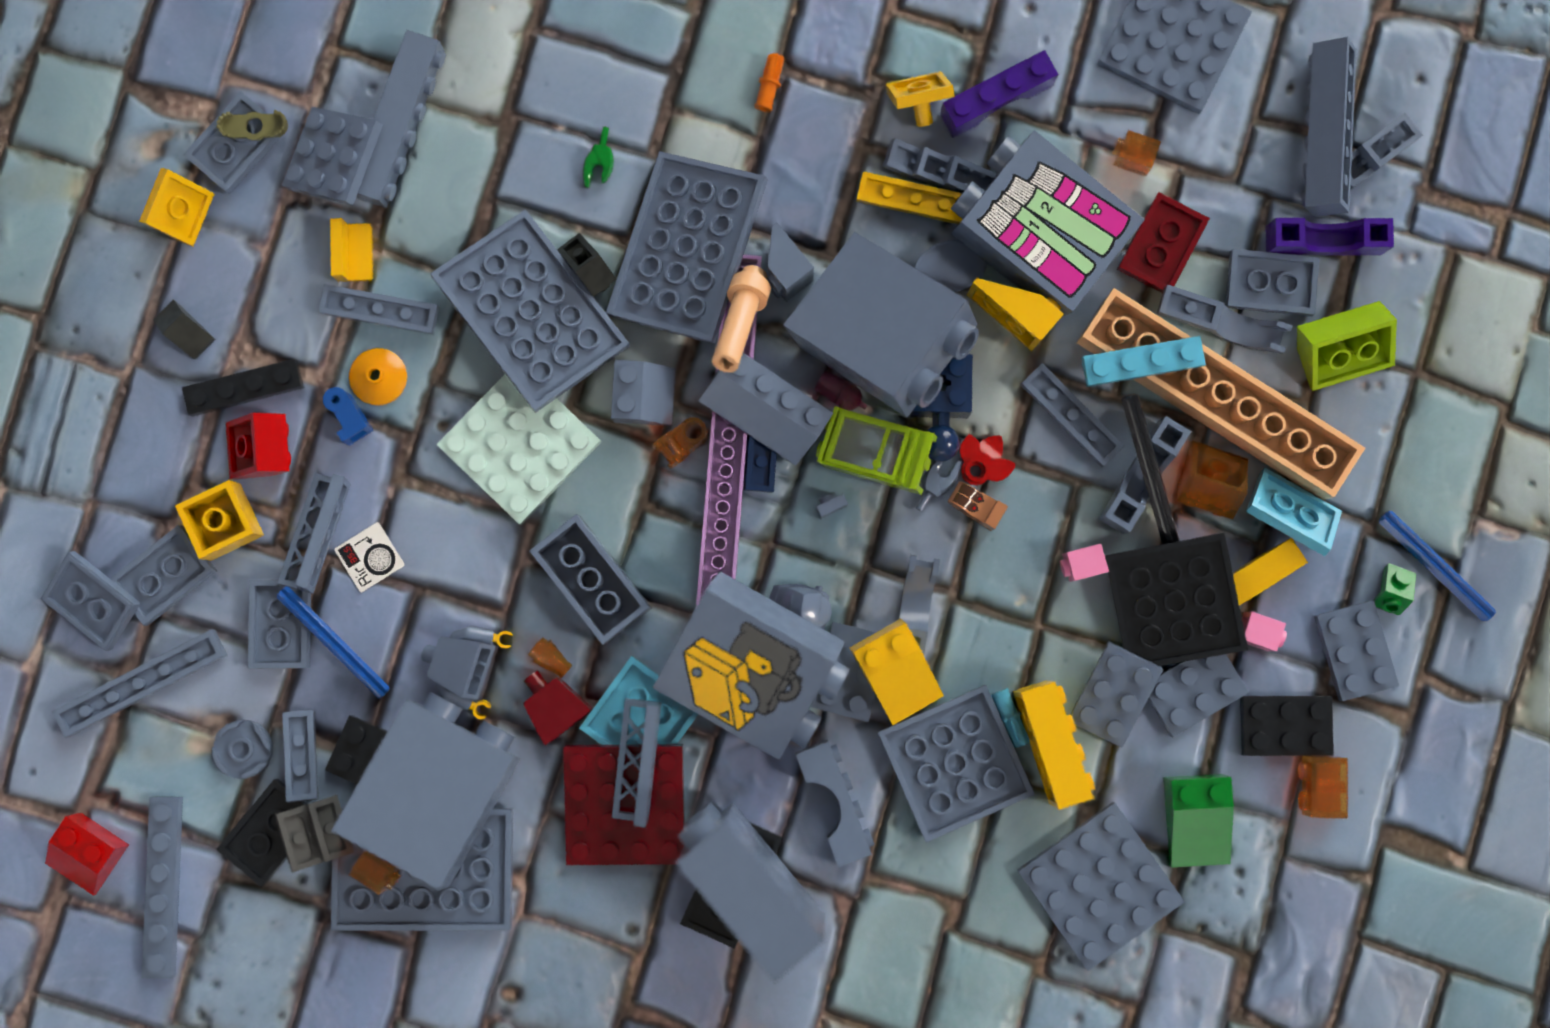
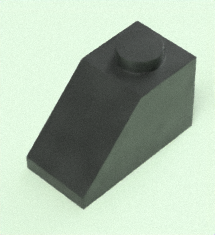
[557,232,617,297]

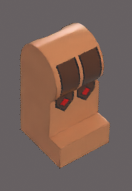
[947,481,1008,531]

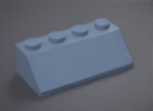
[698,353,833,465]

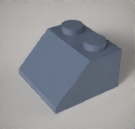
[767,222,814,302]
[611,360,676,426]

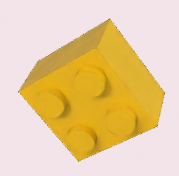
[175,480,264,561]

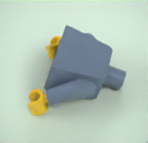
[421,626,513,719]

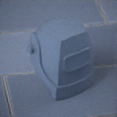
[769,584,832,630]

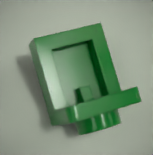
[1373,563,1416,615]

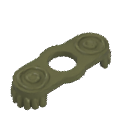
[217,110,288,141]

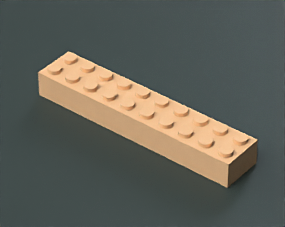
[1076,288,1365,500]

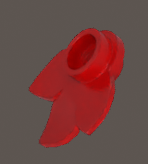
[959,434,1016,486]

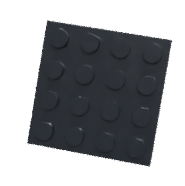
[1105,532,1248,666]

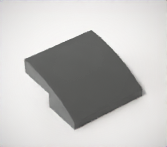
[275,795,354,873]

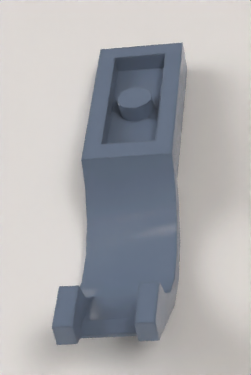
[1156,285,1293,354]
[899,555,940,655]

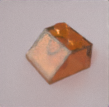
[1177,441,1248,519]

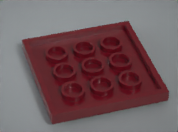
[563,744,685,865]

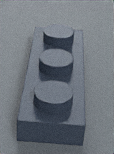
[282,710,319,803]

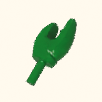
[583,126,614,189]

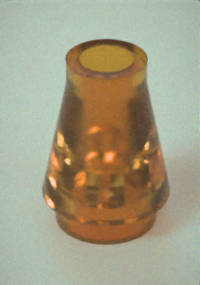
[527,637,572,678]

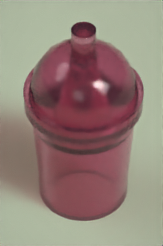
[814,370,868,411]

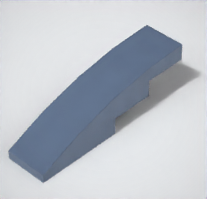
[1305,113,1423,190]
[882,138,997,193]

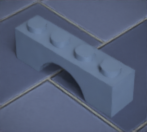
[1098,416,1191,534]
[795,740,875,868]

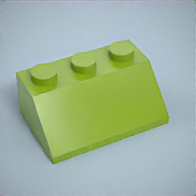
[1297,301,1397,391]

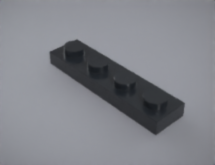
[182,359,304,417]

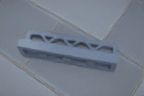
[277,473,351,594]
[612,698,662,827]

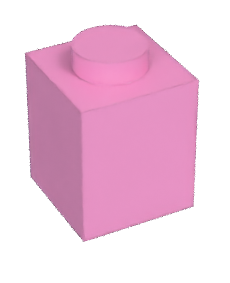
[1060,544,1109,582]
[1242,612,1287,651]

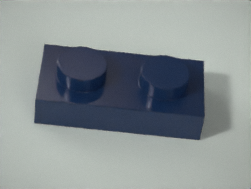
[743,434,777,493]

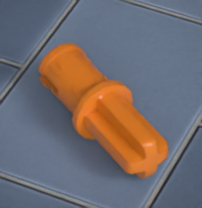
[754,53,784,112]

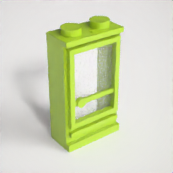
[816,406,937,495]

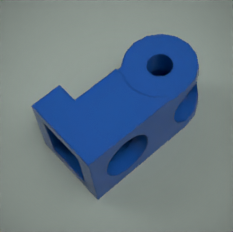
[323,387,374,446]

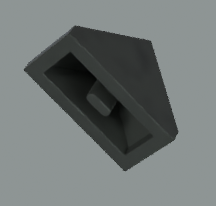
[153,299,216,360]

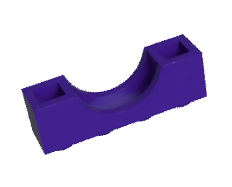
[939,50,1059,138]
[1265,218,1394,255]

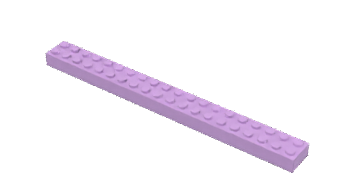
[696,255,762,606]

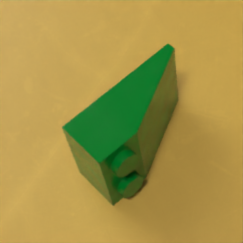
[1163,774,1234,867]

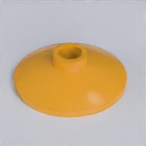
[349,348,407,406]

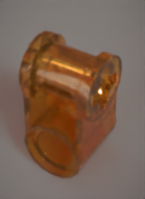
[652,417,709,469]

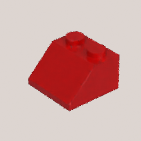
[225,412,291,480]
[45,813,129,896]

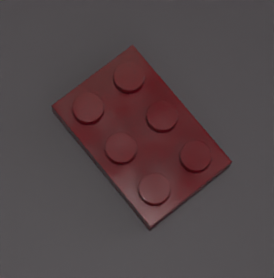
[1117,192,1210,293]

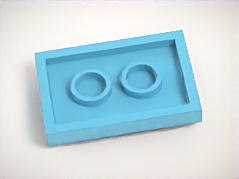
[1246,468,1342,556]

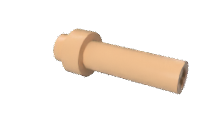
[712,265,771,372]

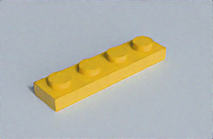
[856,171,962,224]

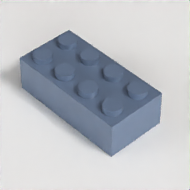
[530,514,652,645]

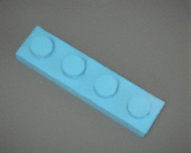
[1081,336,1206,387]

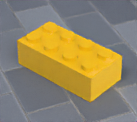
[1013,680,1095,810]

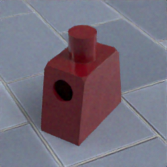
[523,670,593,745]

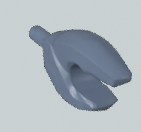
[916,460,962,512]

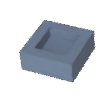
[816,492,848,519]

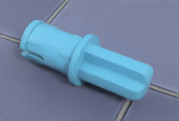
[991,688,1030,748]

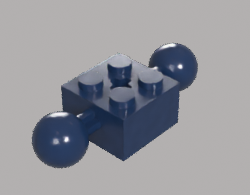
[910,354,973,462]

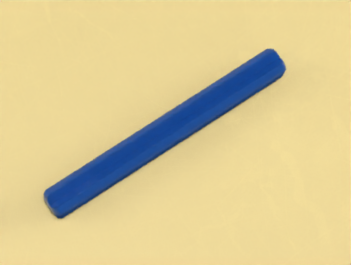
[1379,511,1496,621]
[276,586,390,699]

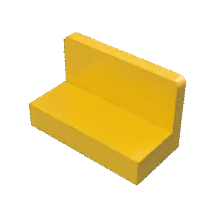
[330,218,373,282]

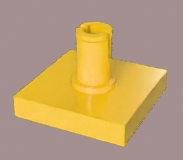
[886,71,955,127]
[139,168,215,246]

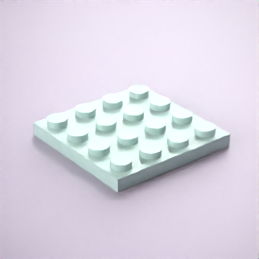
[436,374,602,525]

